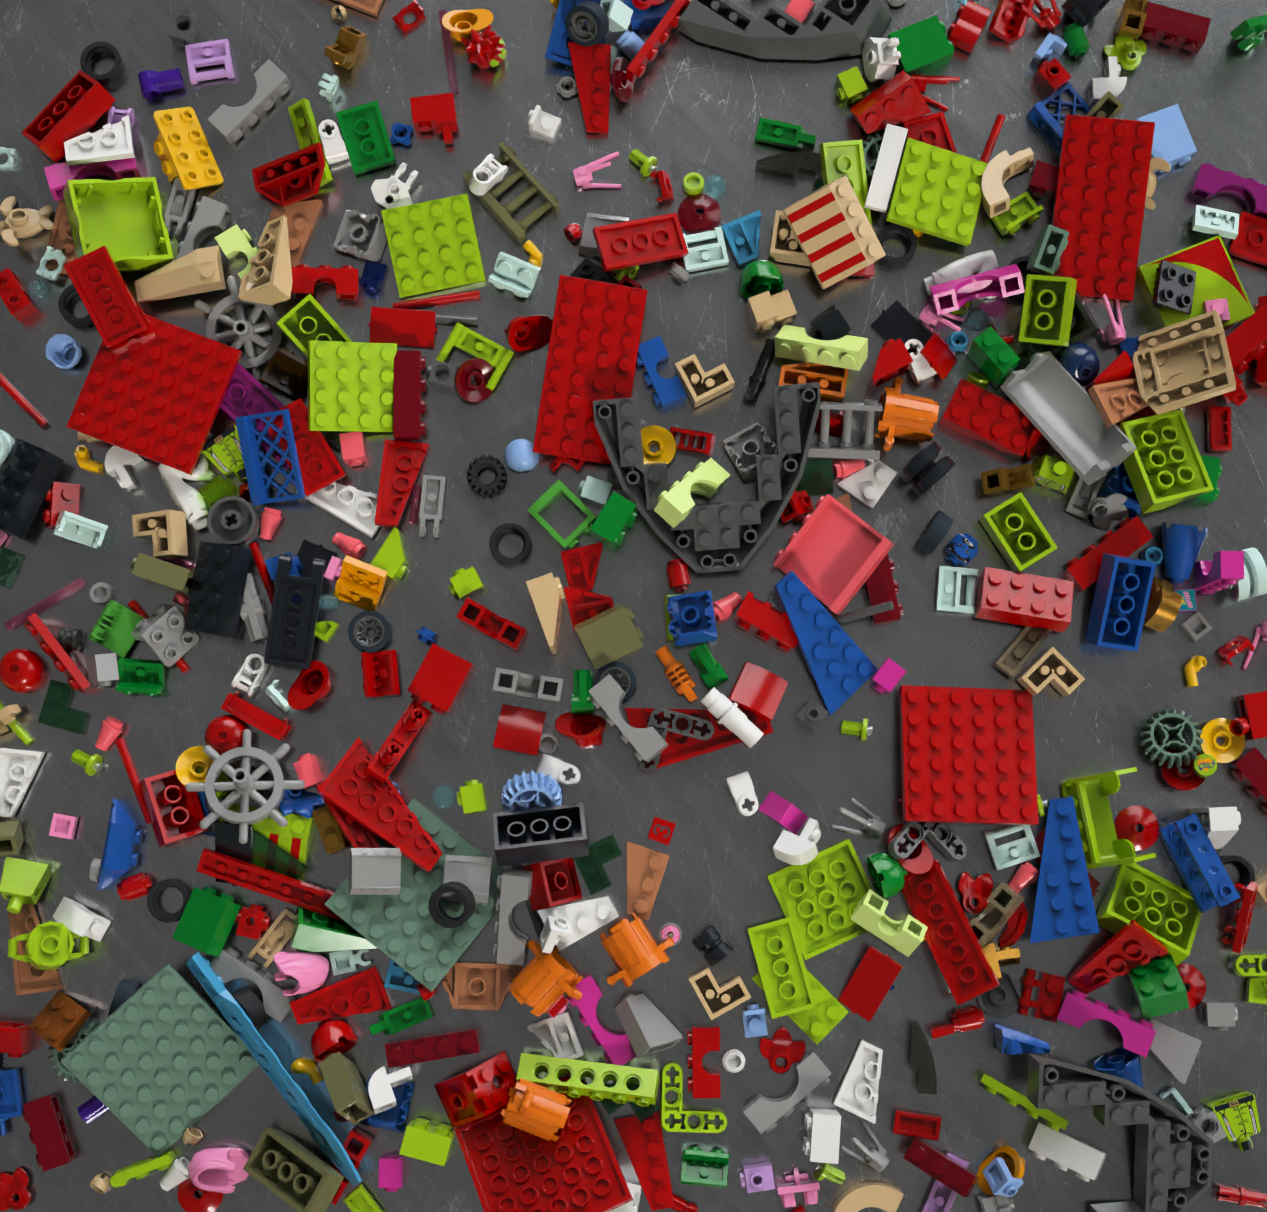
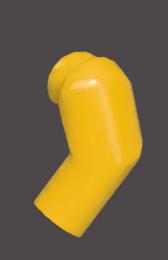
[522,240,543,268]
[74,445,103,473]
[1184,655,1207,687]
[291,1058,324,1085]

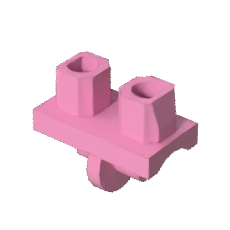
[776,1167,820,1208]

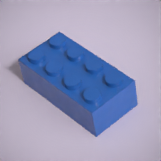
[1085,553,1157,652]

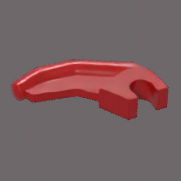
[998,902,1028,948]

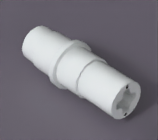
[700,687,764,748]

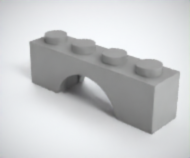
[208,59,291,144]
[172,196,232,262]
[589,674,669,763]
[493,868,533,966]
[210,947,299,1023]
[742,1050,832,1134]

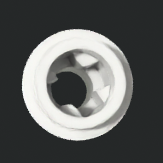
[159,1157,190,1191]

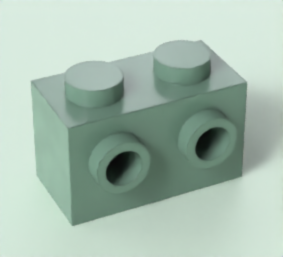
[1026,224,1069,276]

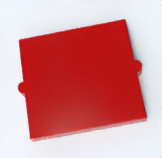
[920,332,958,380]

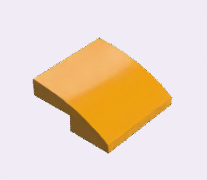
[334,555,388,611]

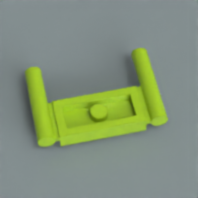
[436,322,514,391]

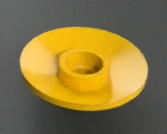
[642,425,676,465]
[1200,718,1245,763]
[176,746,222,786]

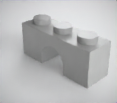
[493,668,564,703]

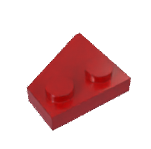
[561,542,603,591]
[563,587,614,630]

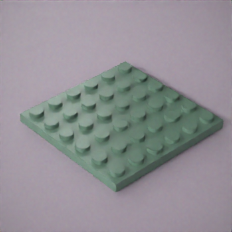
[325,798,504,992]
[61,963,259,1157]

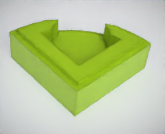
[315,621,339,643]

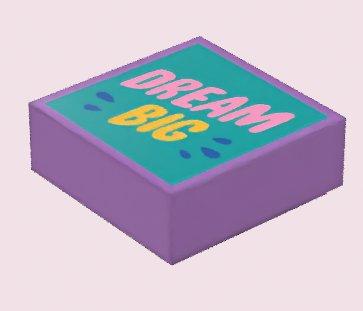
[1174,589,1197,612]

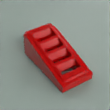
[670,427,716,458]

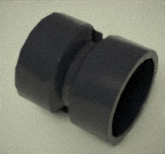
[691,924,734,967]

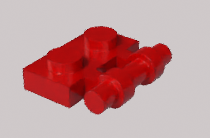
[1018,968,1066,1023]

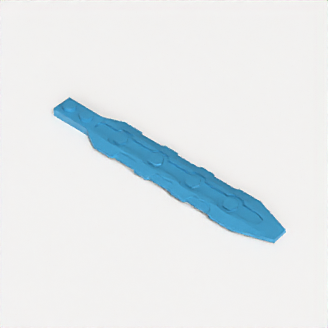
[186,952,362,1186]

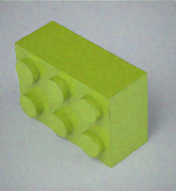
[1019,274,1077,347]
[275,294,353,359]
[979,492,1058,572]

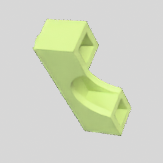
[775,324,868,371]
[654,458,731,528]

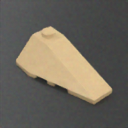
[238,215,293,306]
[134,245,226,304]

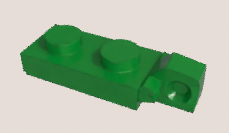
[755,117,817,150]
[369,997,434,1036]

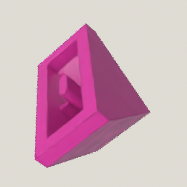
[758,791,808,835]

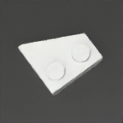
[837,461,897,510]
[527,1011,584,1059]

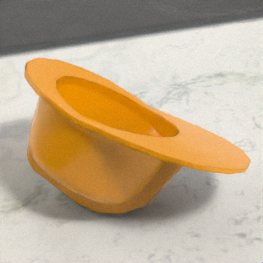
[442,9,494,41]
[977,1146,1026,1195]

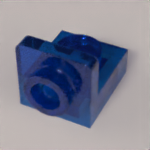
[358,260,388,293]

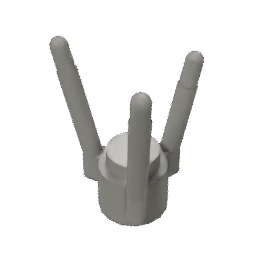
[832,798,886,840]
[841,1115,890,1173]

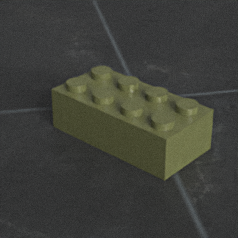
[243,1127,344,1212]

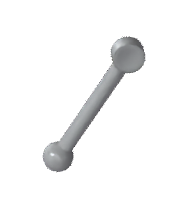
[963,317,994,355]

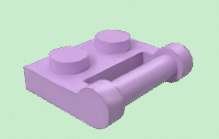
[185,38,235,85]

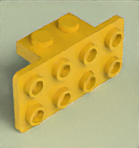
[153,107,223,190]

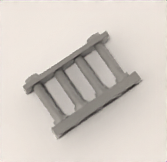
[808,399,883,460]

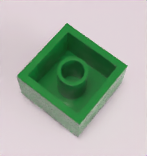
[590,491,638,550]
[1128,956,1189,1020]

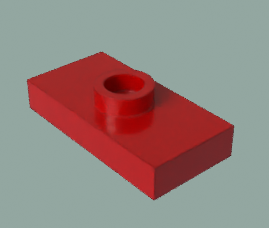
[1207,406,1232,451]
[892,1109,942,1141]

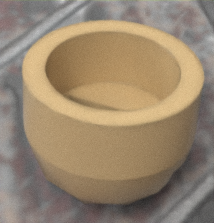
[330,5,348,24]
[182,1126,203,1147]
[89,1174,110,1194]

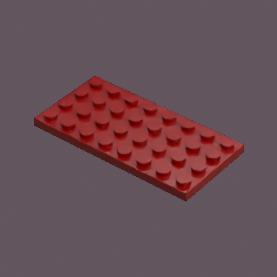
[1050,114,1155,301]
[532,275,648,465]

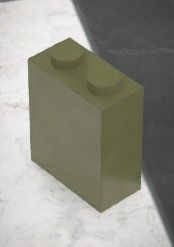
[131,553,194,596]
[574,603,644,670]
[319,1052,375,1125]

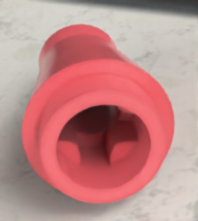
[830,458,865,479]
[259,506,282,540]
[332,532,366,560]
[713,591,743,622]
[95,716,124,751]
[1008,861,1040,893]

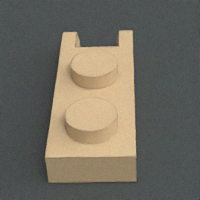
[247,907,295,971]

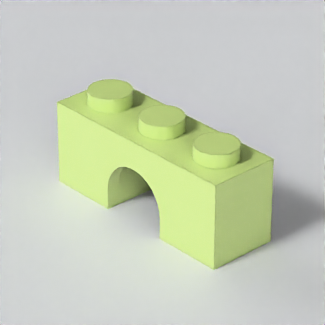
[215,224,259,280]
[850,889,928,957]

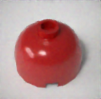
[0,648,46,693]
[204,715,250,756]
[310,1019,358,1063]

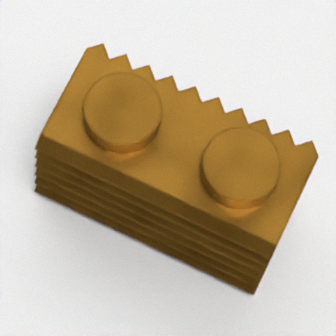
[312,806,351,854]

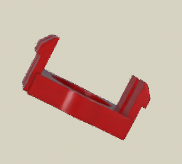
[392,0,425,34]
[650,170,674,204]
[1217,635,1254,666]

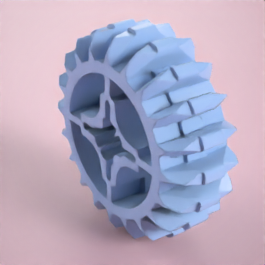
[501,770,562,812]

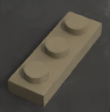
[995,626,1053,679]

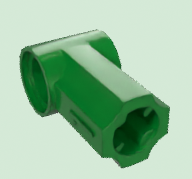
[689,643,729,691]
[571,670,594,714]

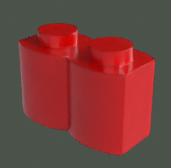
[947,0,992,53]

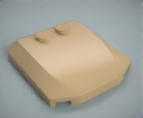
[1133,310,1236,415]

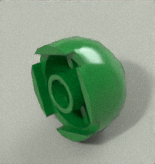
[739,260,784,300]
[866,853,907,899]

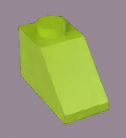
[370,527,407,581]

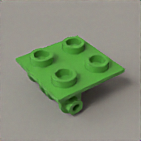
[88,599,145,658]

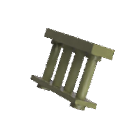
[462,141,560,245]

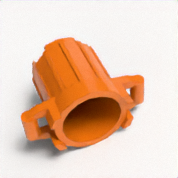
[874,378,939,451]
[599,912,674,987]
[510,940,583,1017]
[501,1078,572,1141]

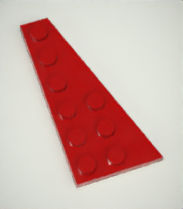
[624,708,773,773]
[317,737,443,873]

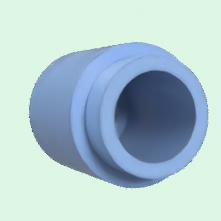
[616,29,645,60]

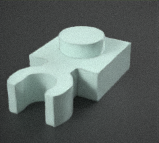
[329,949,372,976]

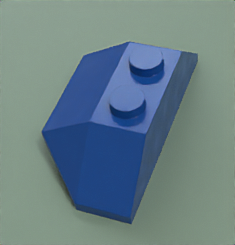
[96,799,143,890]

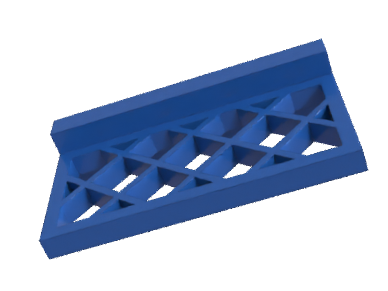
[1027,83,1091,155]
[235,409,306,506]

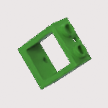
[527,480,597,551]

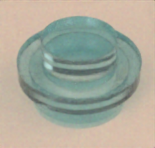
[705,175,726,197]
[433,786,455,809]

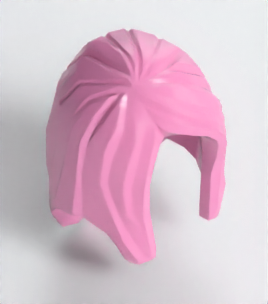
[273,951,329,996]
[188,1147,249,1194]

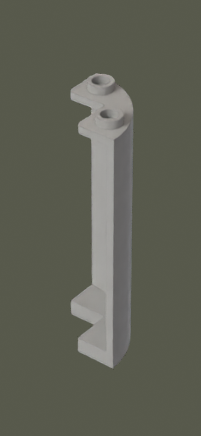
[1000,351,1137,485]

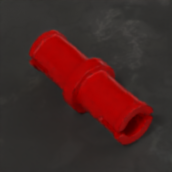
[1216,1185,1267,1208]

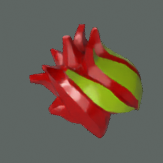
[460,24,507,69]

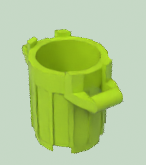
[8,921,89,971]

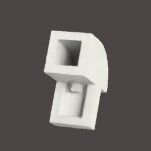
[1087,56,1127,107]
[105,445,144,492]
[773,818,821,865]
[53,897,111,942]
[368,1066,413,1114]

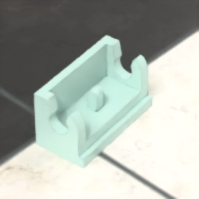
[52,511,108,549]

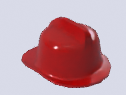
[504,315,552,351]
[287,661,331,710]
[555,711,606,747]
[888,824,933,875]

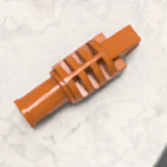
[655,645,698,703]

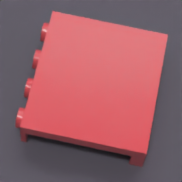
[773,494,894,615]

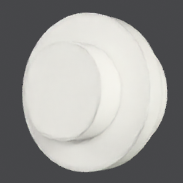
[722,1049,745,1073]

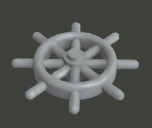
[194,276,283,385]
[185,729,305,844]

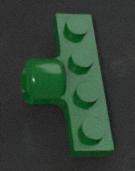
[1230,14,1267,51]

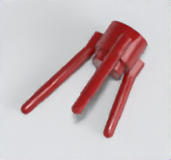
[1021,0,1062,31]
[911,73,960,111]

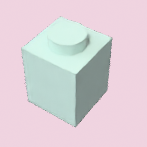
[600,0,633,32]
[578,476,613,508]

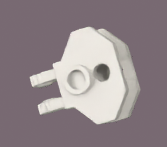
[862,37,901,83]
[371,162,419,209]

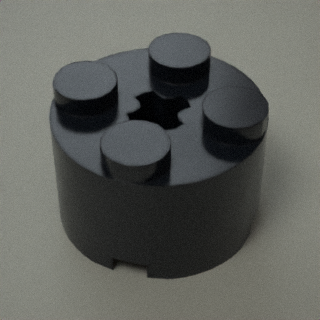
[1061,0,1110,28]
[809,305,851,340]

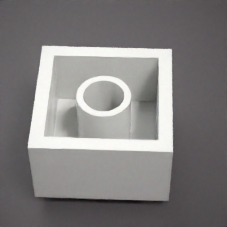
[802,1107,841,1164]

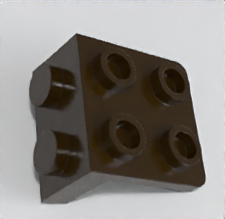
[259,348,308,400]

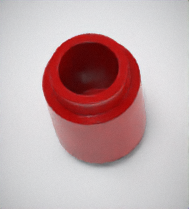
[666,558,692,592]
[117,872,153,901]
[949,1005,985,1033]

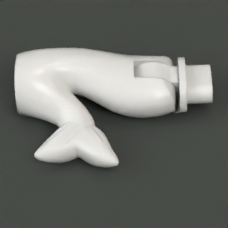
[923,250,999,310]
[158,454,221,532]

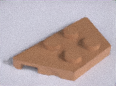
[268,199,323,267]
[442,962,523,1011]

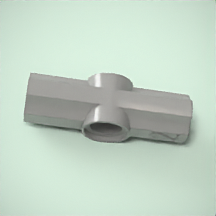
[240,573,269,643]

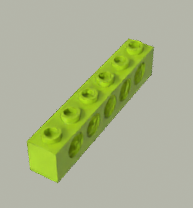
[516,1053,659,1107]

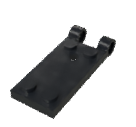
[264,554,326,669]

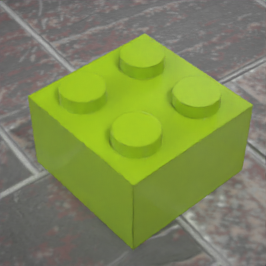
[399,1117,456,1166]

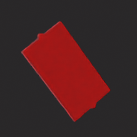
[368,307,437,348]
[838,946,903,1022]

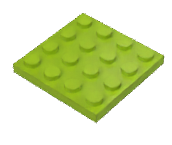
[886,137,988,247]
[381,193,486,298]
[308,340,397,433]
[767,839,873,960]

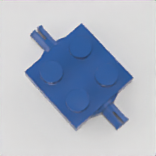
[0,1068,24,1136]

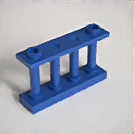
[1157,813,1241,913]

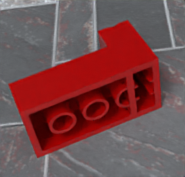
[1219,303,1267,407]

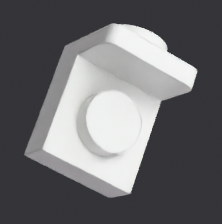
[527,105,562,141]
[539,916,573,954]

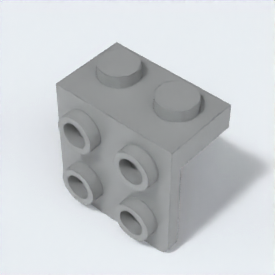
[131,604,199,667]

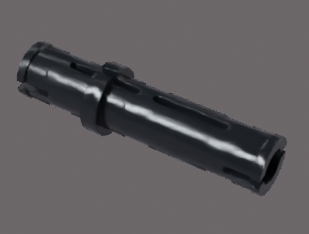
[743,338,775,404]

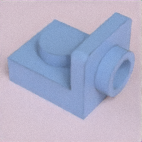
[1031,33,1067,66]
[741,1003,768,1038]
[982,1157,1023,1197]

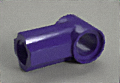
[138,68,184,99]
[77,1095,109,1124]

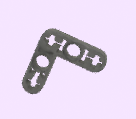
[638,708,714,772]
[888,822,967,861]

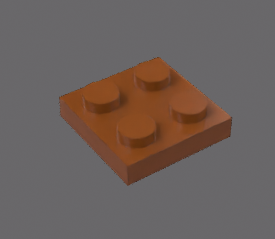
[29,990,91,1052]

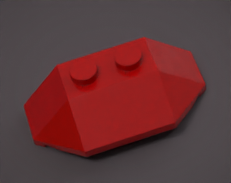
[252,142,325,207]

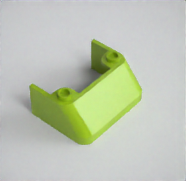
[1062,767,1156,869]

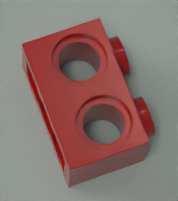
[0,268,39,322]

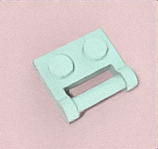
[683,226,729,272]
[935,566,978,614]
[983,825,1040,871]

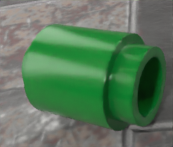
[1062,23,1090,58]

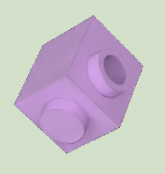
[739,1161,775,1193]

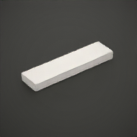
[864,124,908,213]

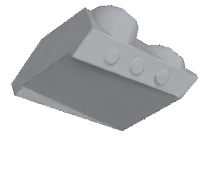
[333,210,387,262]
[578,213,630,258]
[722,422,778,483]
[349,847,402,895]
[441,855,492,904]

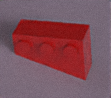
[849,70,931,134]
[734,591,798,652]

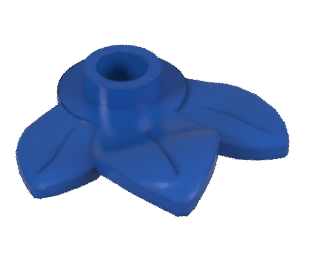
[279,789,324,819]

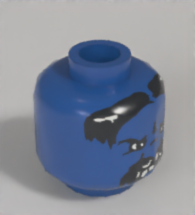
[945,533,978,566]

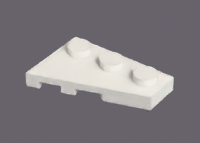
[0,748,45,818]

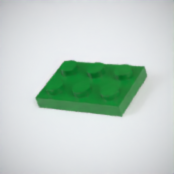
[336,100,396,175]

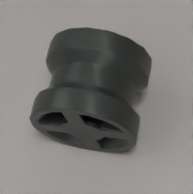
[58,628,83,651]

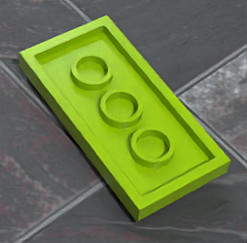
[819,139,872,226]
[747,916,816,1019]
[751,969,849,1045]

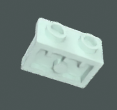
[1189,205,1239,240]
[488,251,541,298]

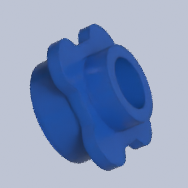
[390,123,413,146]
[415,625,437,645]

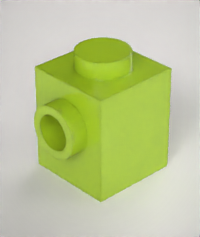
[835,66,868,105]
[448,566,485,601]
[457,780,488,814]

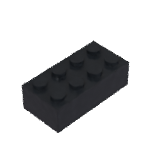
[0,438,64,540]
[184,541,252,638]
[492,803,589,867]

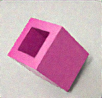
[870,658,907,694]
[378,1155,405,1192]

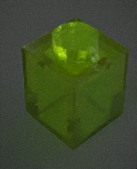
[198,474,238,507]

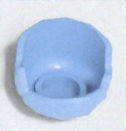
[45,334,82,369]
[504,439,540,472]

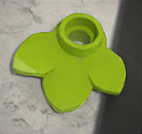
[1103,34,1147,70]

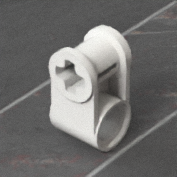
[318,119,349,165]
[469,154,508,196]
[905,339,937,384]
[231,654,269,698]
[536,754,581,786]
[726,771,759,816]

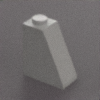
[614,993,683,1058]
[1144,1018,1202,1084]

